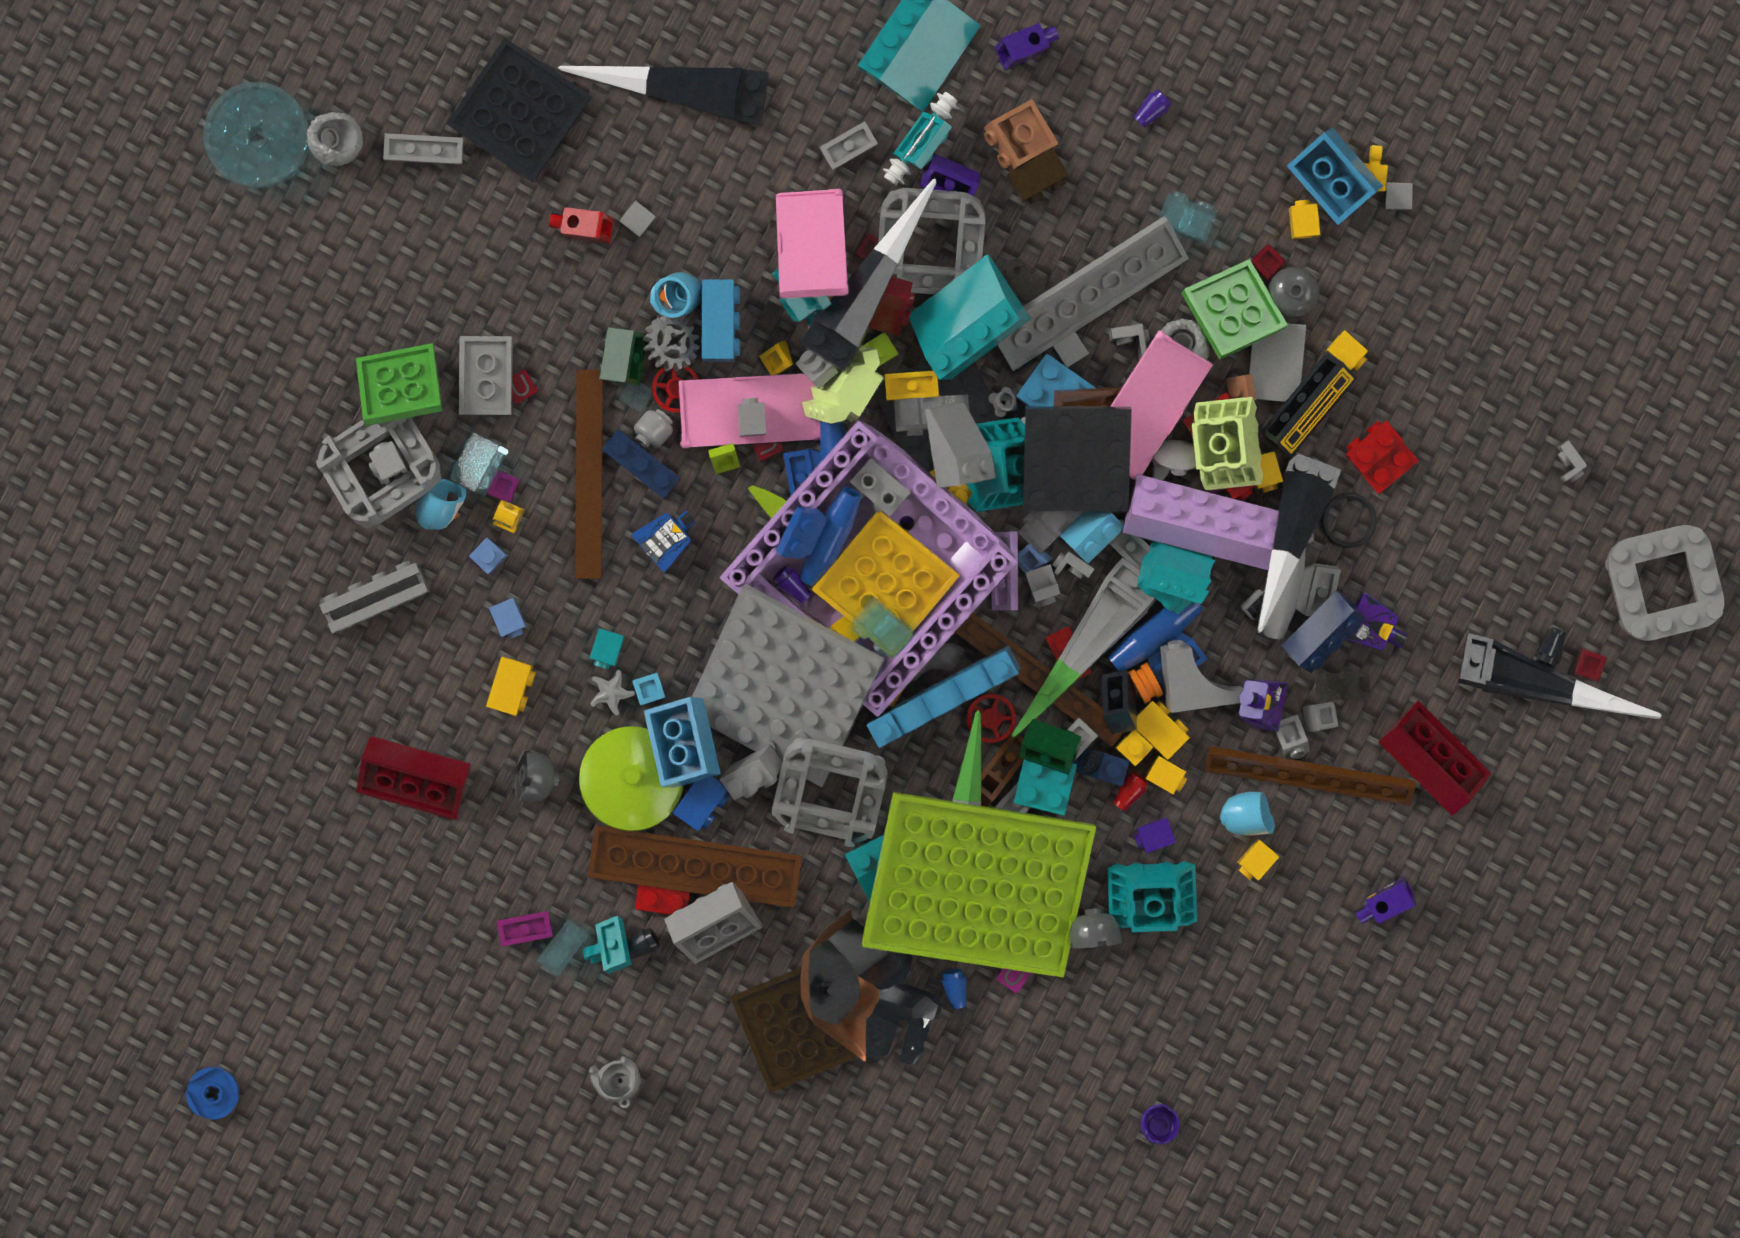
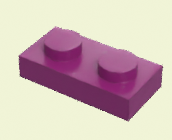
[496,911,553,947]

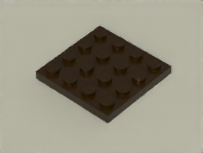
[730,967,858,1094]

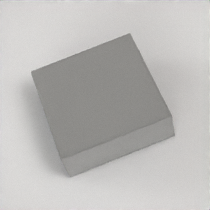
[1385,183,1413,210]
[619,201,656,237]
[1053,332,1089,368]

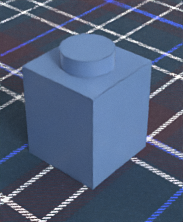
[469,537,508,575]
[489,598,527,640]

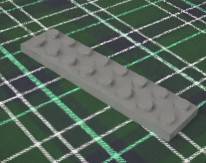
[997,216,1189,371]

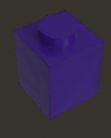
[1134,817,1176,853]

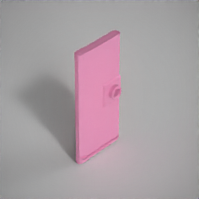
[776,189,849,298]
[1110,331,1213,480]
[678,374,820,449]

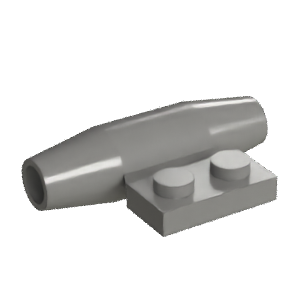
[1263,547,1341,639]

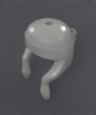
[589,1056,640,1108]

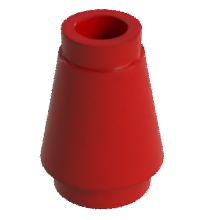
[1113,771,1149,811]

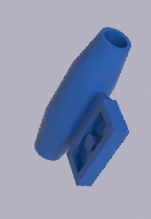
[783,421,846,496]
[776,487,862,586]
[1107,603,1207,688]

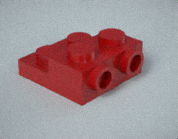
[1345,420,1418,495]

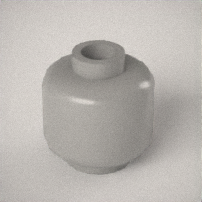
[634,409,673,448]

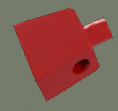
[549,208,614,244]

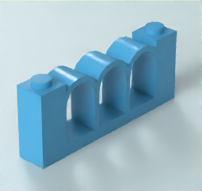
[867,645,1021,748]

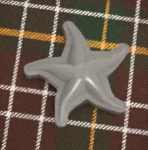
[591,670,635,715]

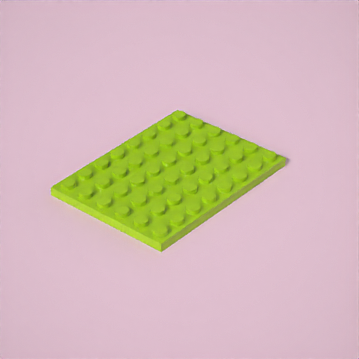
[861,792,1096,978]

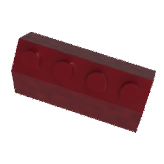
[1378,700,1492,816]
[356,736,471,820]

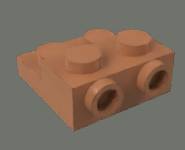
[984,99,1058,172]

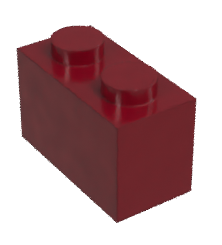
[869,277,915,336]

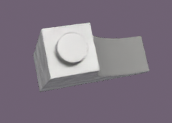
[1160,640,1243,713]

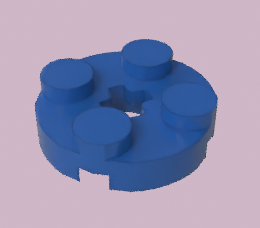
[186,1067,240,1120]

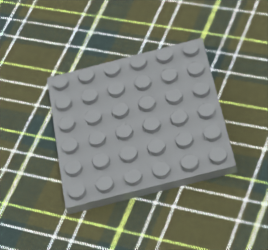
[692,583,885,787]

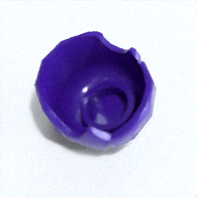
[1140,1104,1180,1145]

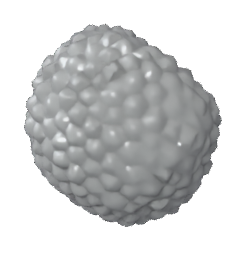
[307,112,363,167]
[1161,318,1210,360]

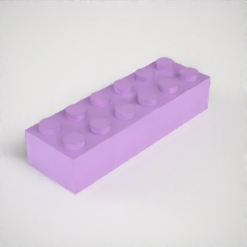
[1123,474,1278,570]

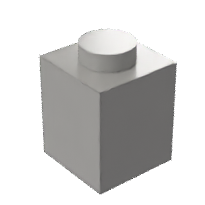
[737,398,767,437]

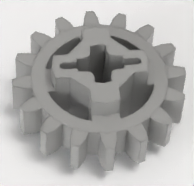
[643,316,700,372]

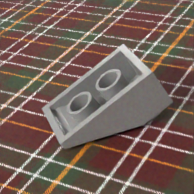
[925,402,996,488]

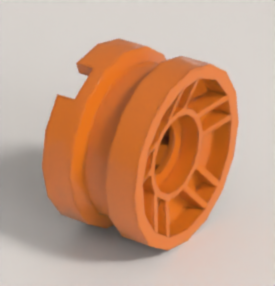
[1128,663,1163,704]

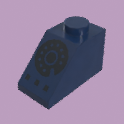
[1074,748,1130,786]

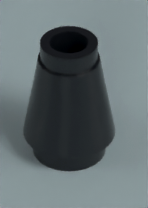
[1536,628,1566,668]
[627,928,660,959]

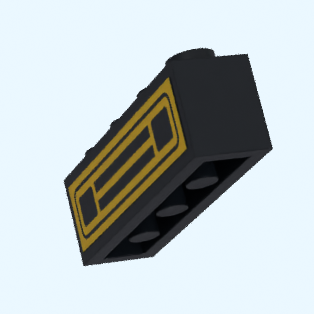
[1260,352,1357,458]

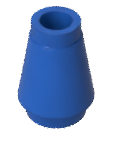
[941,968,967,1009]

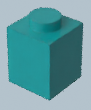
[590,628,625,669]

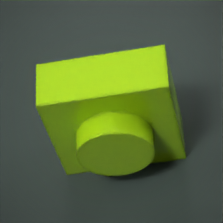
[863,332,899,367]
[708,443,740,474]

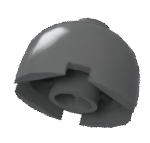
[1267,267,1320,319]
[515,750,559,803]
[1070,908,1122,948]

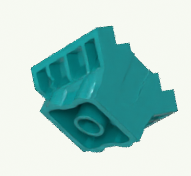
[966,418,1025,512]
[1137,541,1215,614]
[1108,861,1197,932]

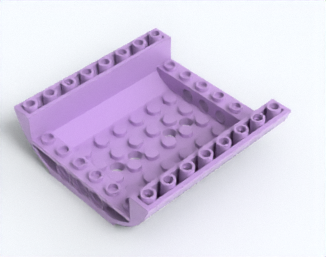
[719,420,1018,717]

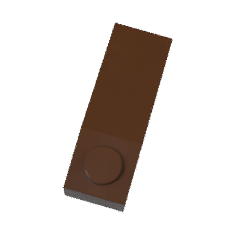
[981,731,1024,807]

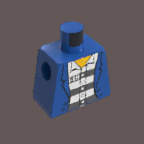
[631,511,696,573]

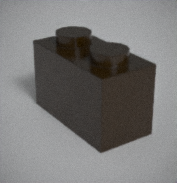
[1007,148,1068,204]

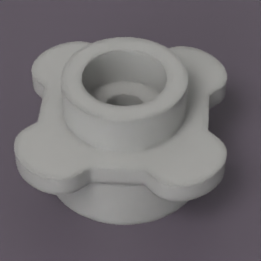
[989,387,1018,417]

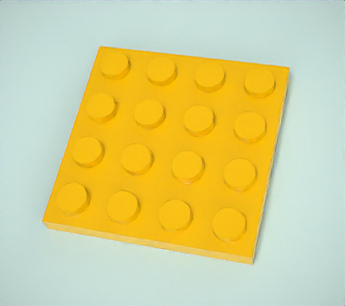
[812,511,960,655]

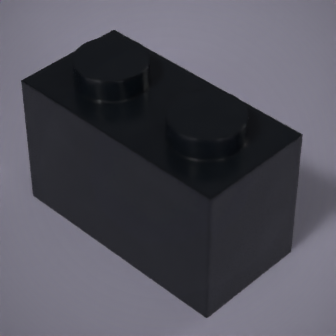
[1102,670,1137,735]

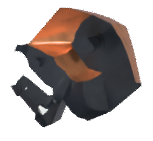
[800,908,942,1064]

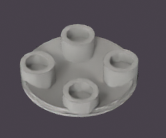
[1151,440,1196,476]

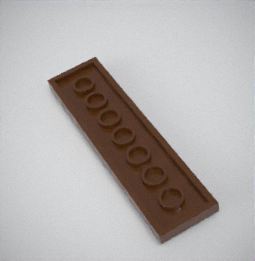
[587,825,802,908]

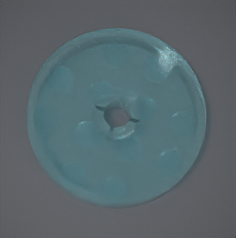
[203,82,309,189]

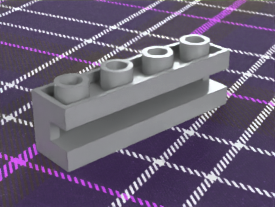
[319,560,430,634]

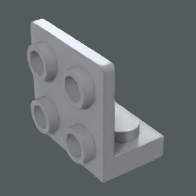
[1108,324,1150,361]

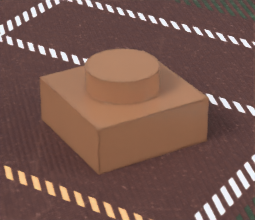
[1226,374,1256,400]

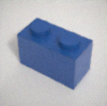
[673,777,730,831]

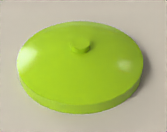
[579,726,684,831]

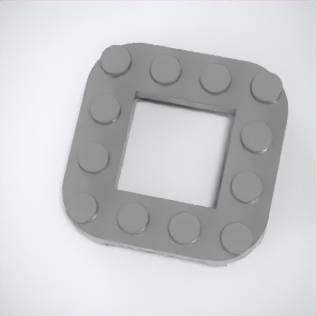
[878,188,985,294]
[316,417,441,528]
[1605,525,1724,641]
[772,738,888,847]

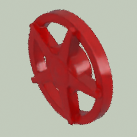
[651,366,699,413]
[967,694,1016,743]

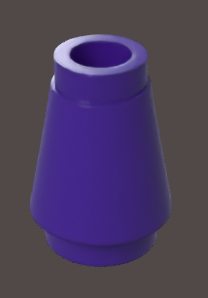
[1134,89,1172,128]
[773,565,812,603]

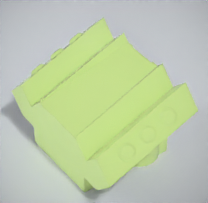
[802,345,883,423]
[1192,397,1264,490]

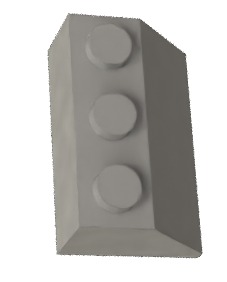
[664,882,763,964]

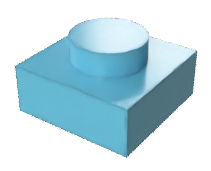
[633,673,665,705]

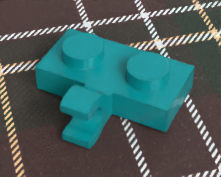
[583,915,631,974]

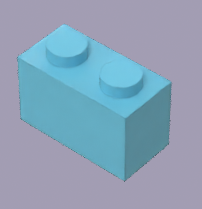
[1060,511,1124,564]

